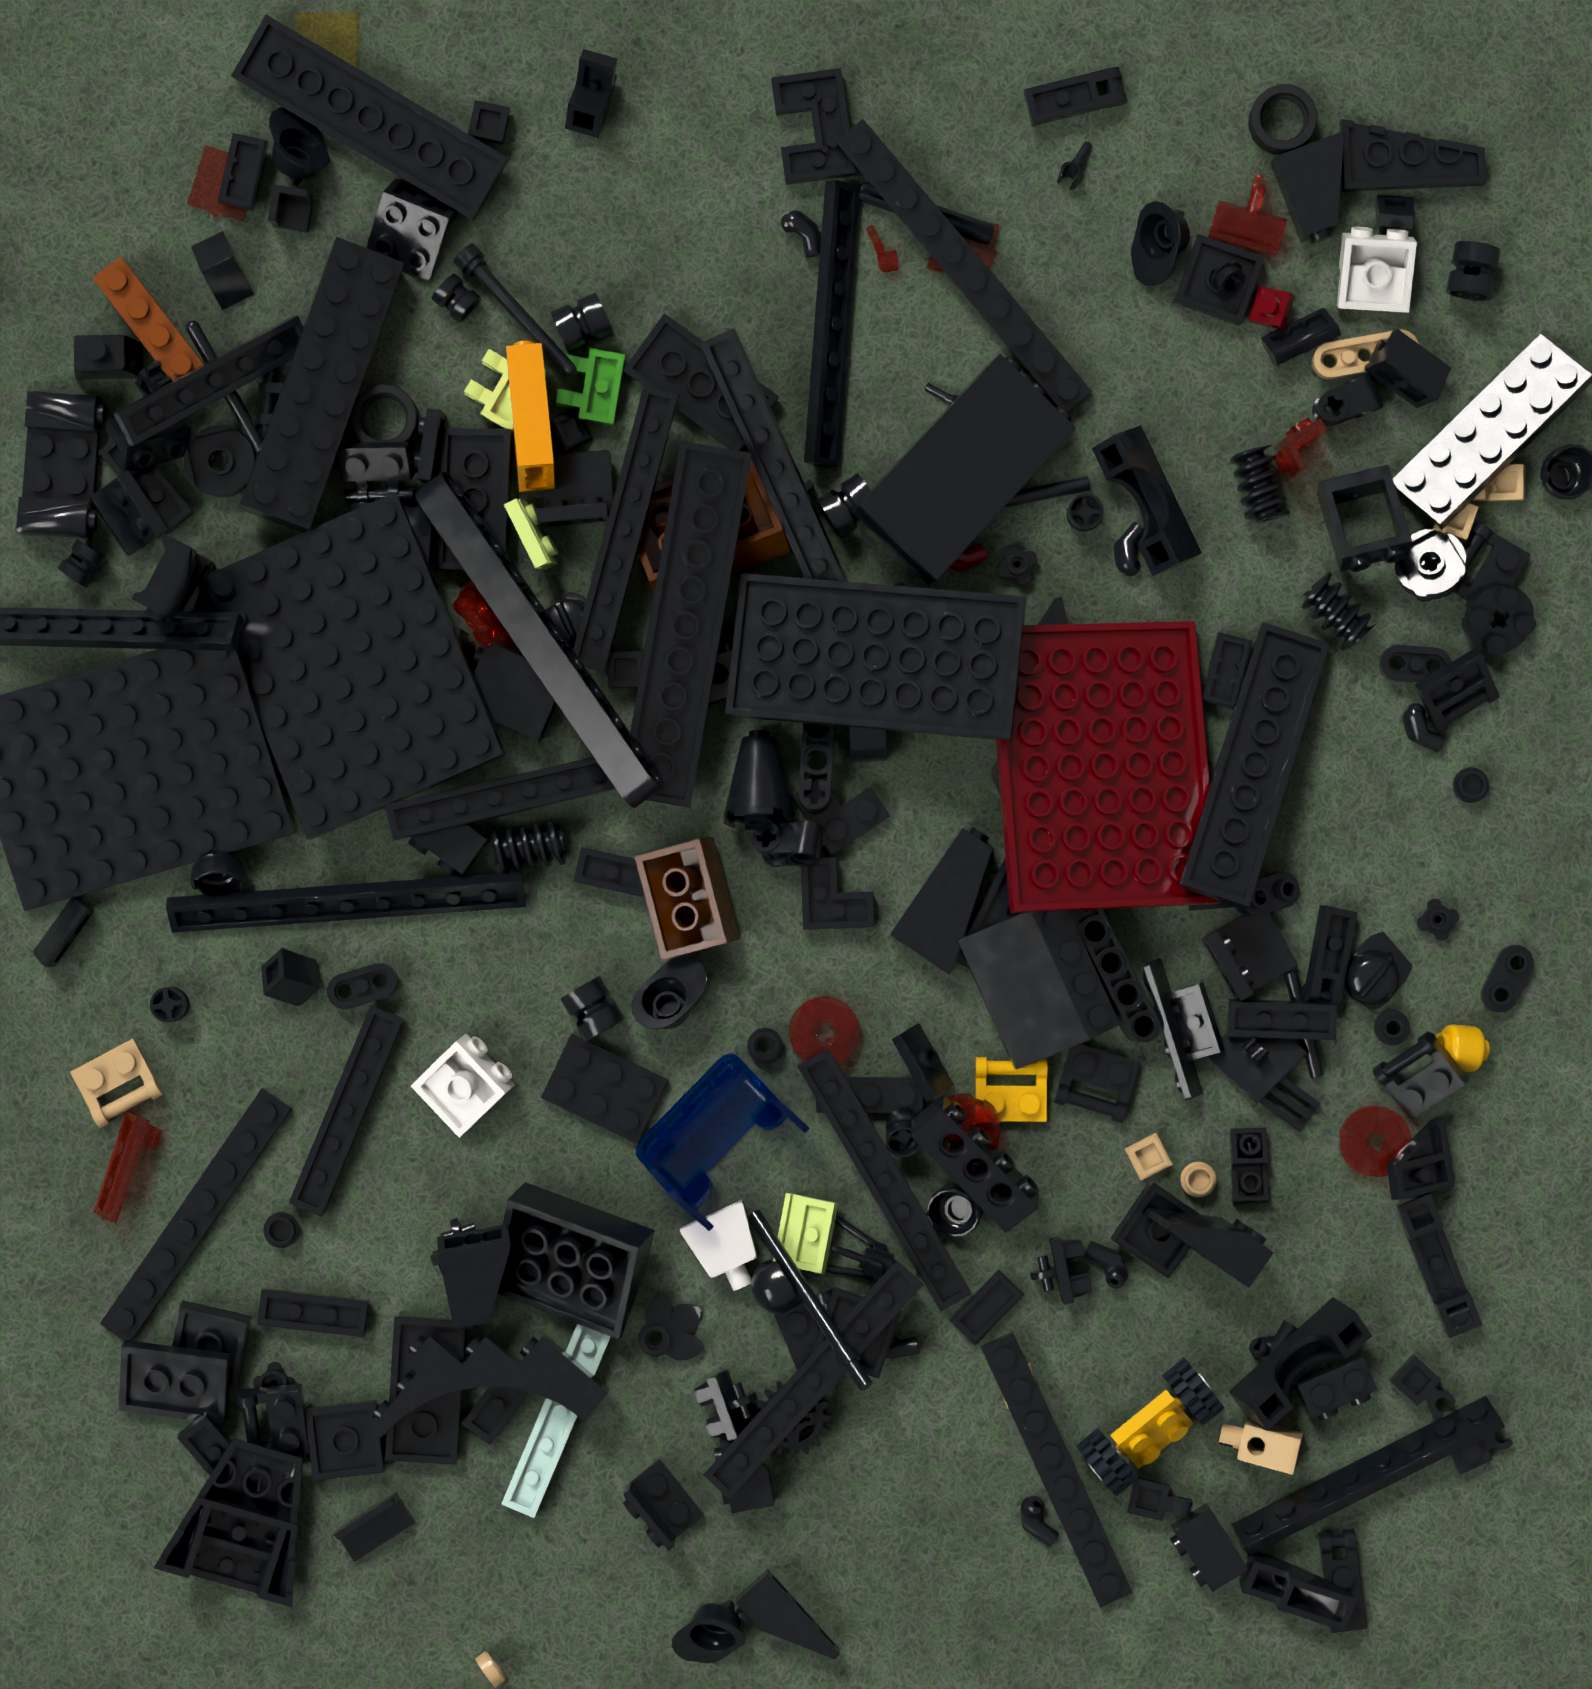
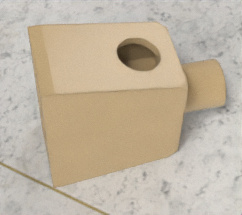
[1219,1419,1304,1475]

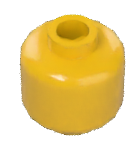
[1436,1024,1490,1072]

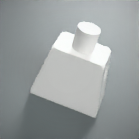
[680,1200,757,1291]

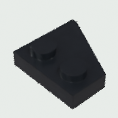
[1386,1119,1455,1200]

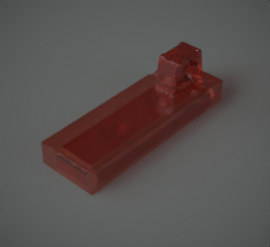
[93,1111,162,1223]

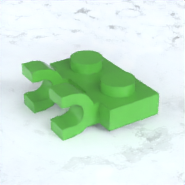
[555,348,625,426]

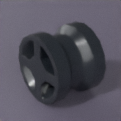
[150,987,189,1022]

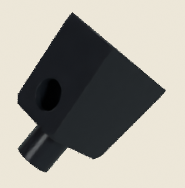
[74,335,143,380]

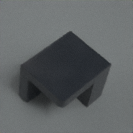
[268,185,314,233]
[261,948,319,1006]

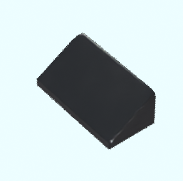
[33,897,94,967]

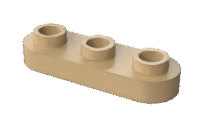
[1312,330,1418,379]

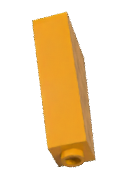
[506,341,555,492]

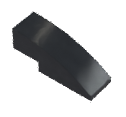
[1239,1551,1358,1631]

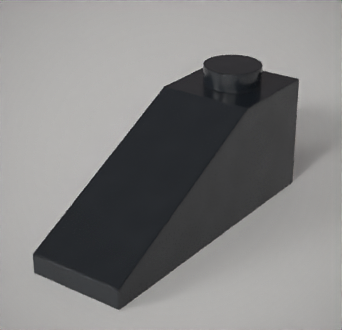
[735,1569,840,1659]

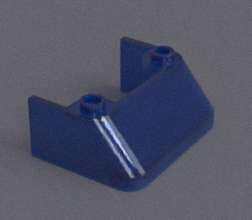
[636,1054,810,1231]

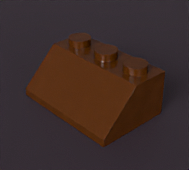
[634,837,740,960]

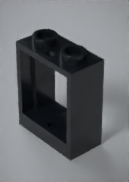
[1317,465,1412,572]

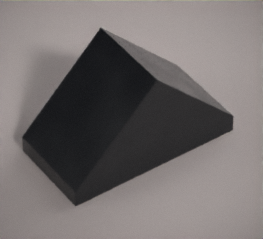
[191,231,254,310]

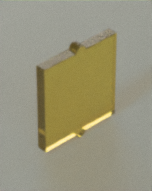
[295,12,361,68]

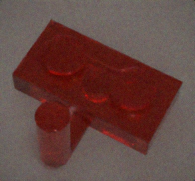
[1208,175,1287,256]

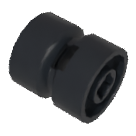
[1446,241,1501,301]
[550,292,614,354]
[816,473,870,539]
[561,976,625,1042]

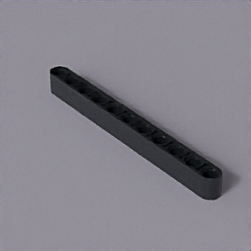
[415,471,664,808]

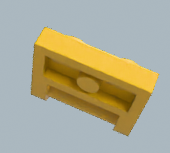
[975,1057,1048,1122]

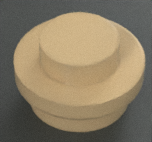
[1180,1161,1216,1197]

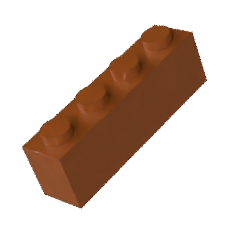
[92,256,204,381]

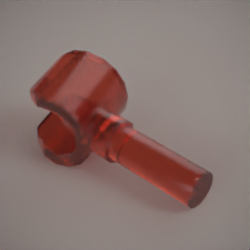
[866,225,898,272]

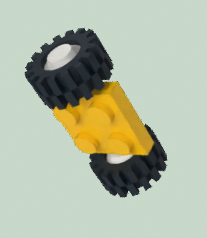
[1076,1358,1225,1497]

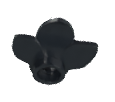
[638,1293,704,1361]

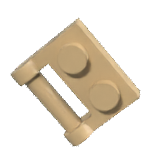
[70,1038,163,1128]

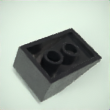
[1143,1208,1274,1288]

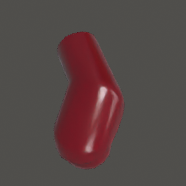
[948,543,988,572]

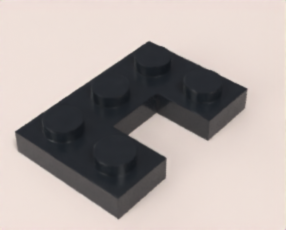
[771,68,856,185]

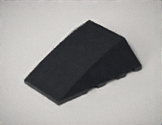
[154,1438,302,1607]

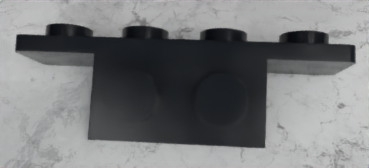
[1143,958,1225,1100]

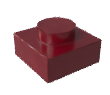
[1248,286,1295,330]

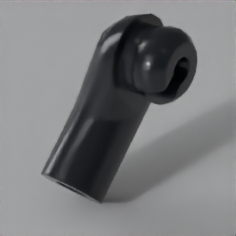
[1402,703,1445,753]

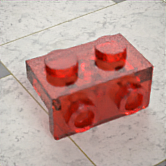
[1274,418,1328,479]

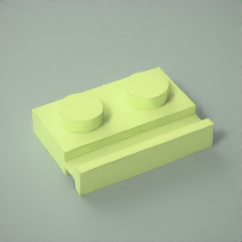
[504,498,558,570]
[773,1193,838,1274]

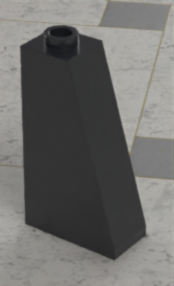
[890,827,992,974]

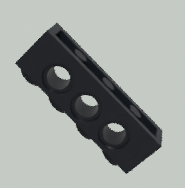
[910,1095,1039,1233]

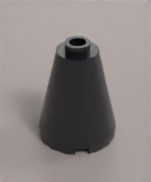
[724,730,795,830]

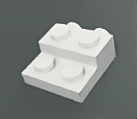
[1337,227,1417,313]
[411,1033,515,1138]

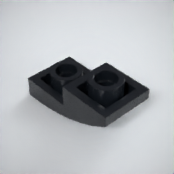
[1230,1127,1269,1204]

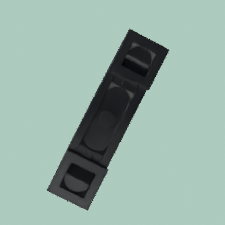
[1397,1193,1482,1338]

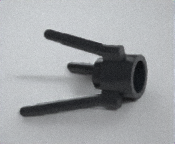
[826,1214,894,1282]

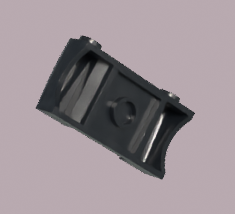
[16,391,107,540]
[132,534,214,624]

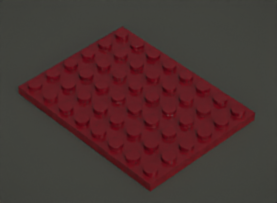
[996,621,1220,913]

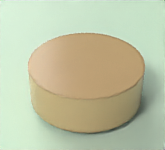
[475,1651,506,1688]

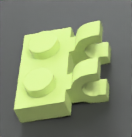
[464,349,547,430]

